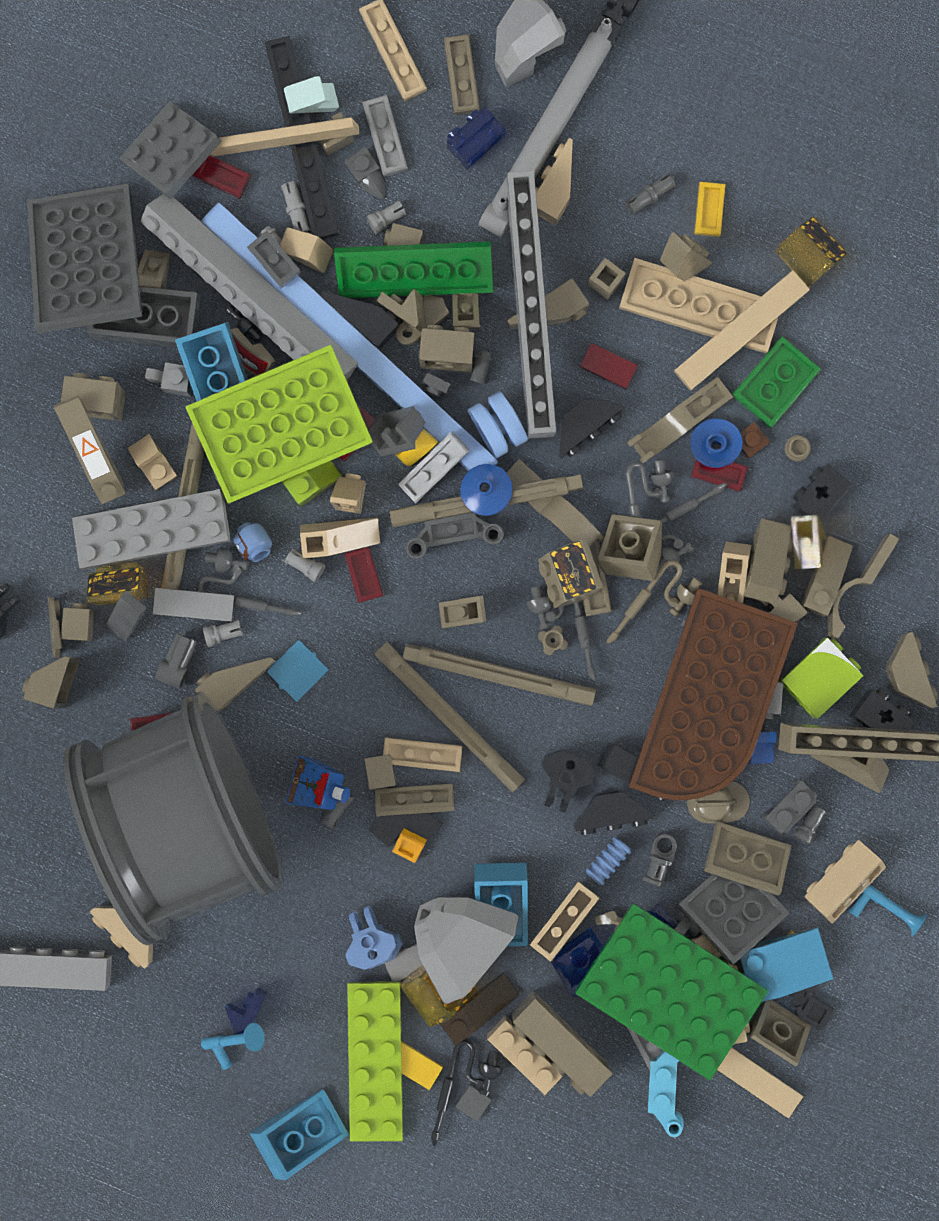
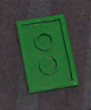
[732,336,821,429]

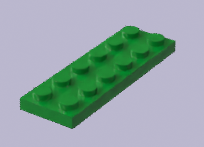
[334,241,494,298]

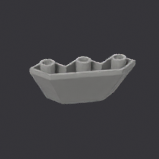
[495,0,566,88]
[414,897,519,1004]

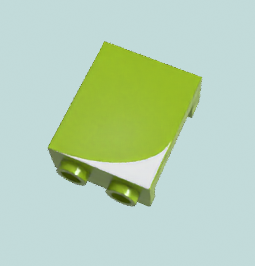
[778,638,863,719]

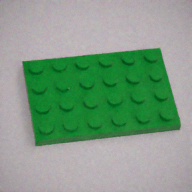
[575,903,768,1080]

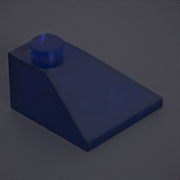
[550,927,604,997]

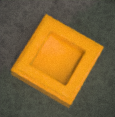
[392,828,427,863]

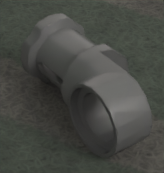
[643,833,677,887]

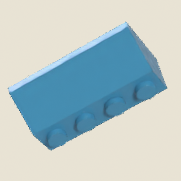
[175,322,248,401]

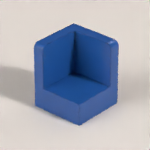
[747,731,776,764]

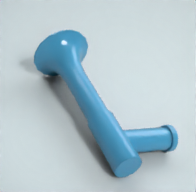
[849,885,927,937]
[201,1023,265,1070]

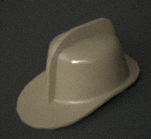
[687,781,750,823]

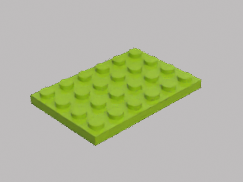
[186,344,373,504]

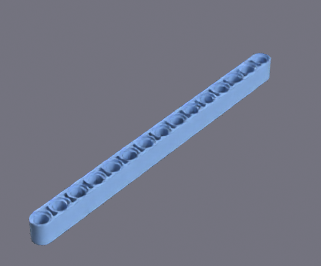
[201,203,498,471]

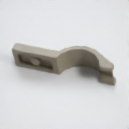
[627,377,733,464]
[507,459,605,548]
[827,534,899,639]

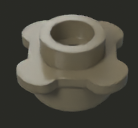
[538,626,568,655]

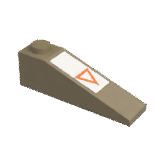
[54,395,126,504]

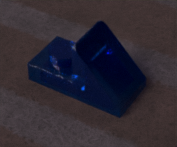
[225,988,267,1035]

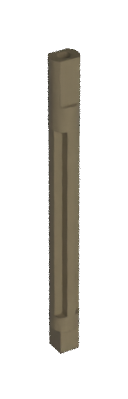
[161,423,205,590]
[390,475,584,527]
[374,642,525,792]
[403,644,596,706]

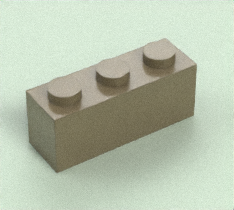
[744,518,794,604]

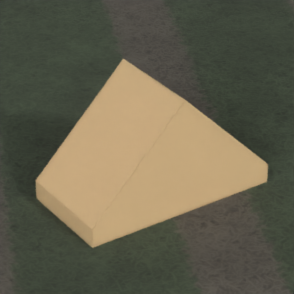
[280,228,334,273]

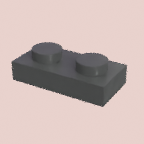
[247,231,301,289]

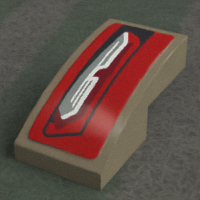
[231,328,275,376]

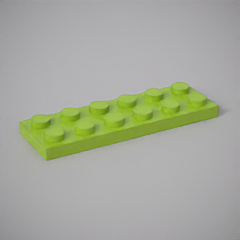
[347,981,403,1141]

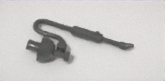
[626,459,674,518]
[657,482,727,572]
[198,547,302,617]
[526,586,596,682]

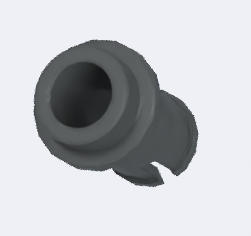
[469,350,493,384]

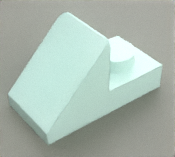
[284,76,339,114]

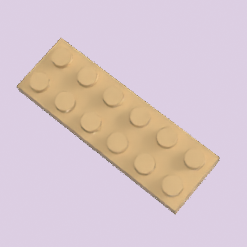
[619,258,778,354]

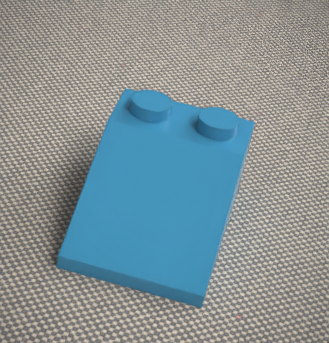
[474,863,528,946]
[740,927,833,1002]
[249,1089,349,1180]

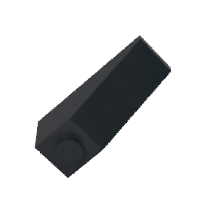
[320,291,399,350]

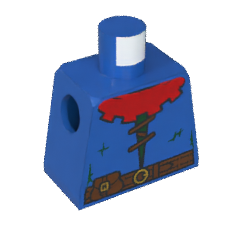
[285,755,350,810]

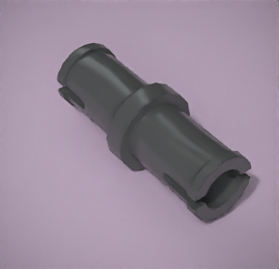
[625,173,676,215]

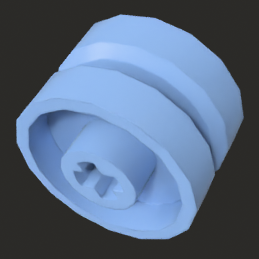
[468,391,528,459]

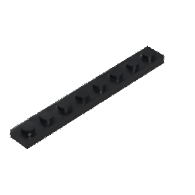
[265,36,339,239]

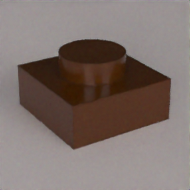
[740,422,770,459]

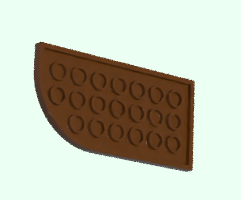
[628,588,798,800]

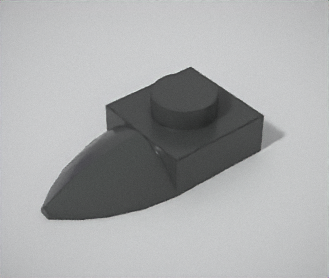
[344,147,385,199]

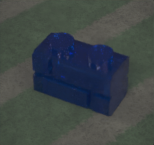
[447,107,506,169]

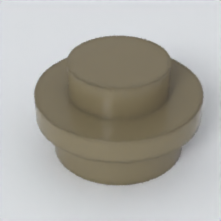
[784,435,811,461]

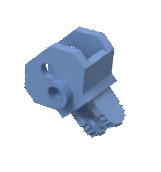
[345,906,403,970]

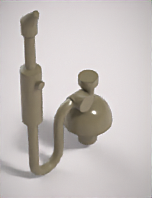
[606,560,702,643]

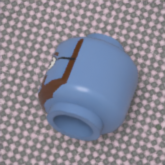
[233,522,272,562]

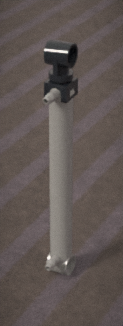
[479,0,639,238]

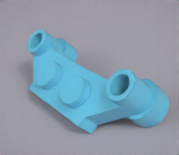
[648,1051,684,1137]

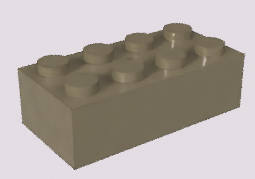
[512,991,613,1097]

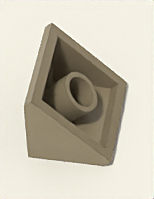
[747,1000,812,1066]

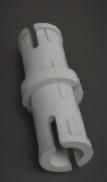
[281,181,311,233]

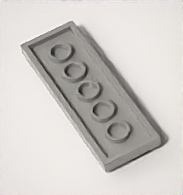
[72,489,231,570]

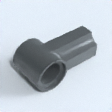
[155,633,198,689]

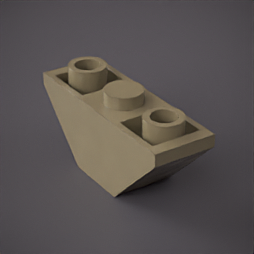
[660,232,713,282]
[885,632,938,708]
[811,755,889,793]

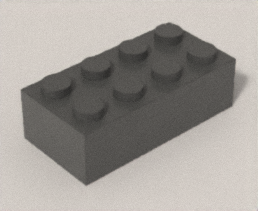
[87,286,201,348]

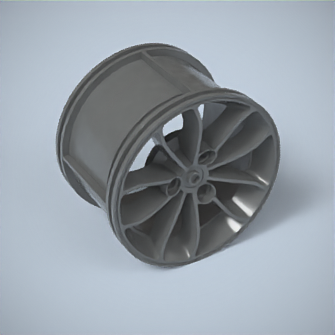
[63,692,284,945]

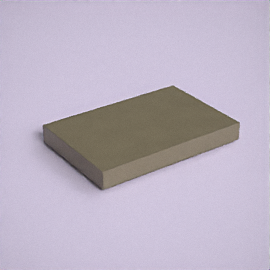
[704,821,792,896]

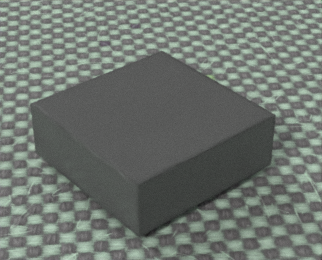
[455,1084,492,1122]

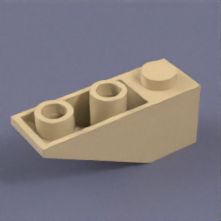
[535,138,573,226]
[300,517,380,558]

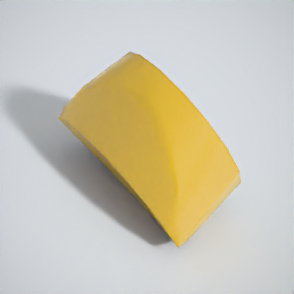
[395,429,439,467]

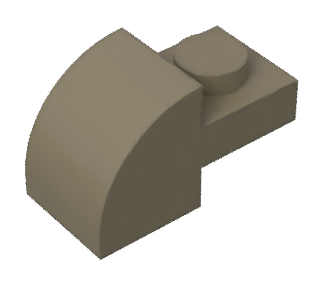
[756,593,808,622]

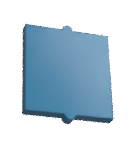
[267,640,329,702]

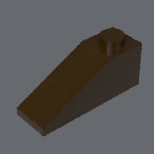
[440,972,519,1046]

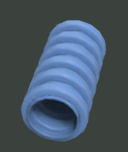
[585,837,631,885]

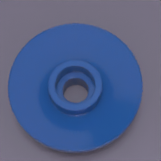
[690,419,743,468]
[460,464,513,516]

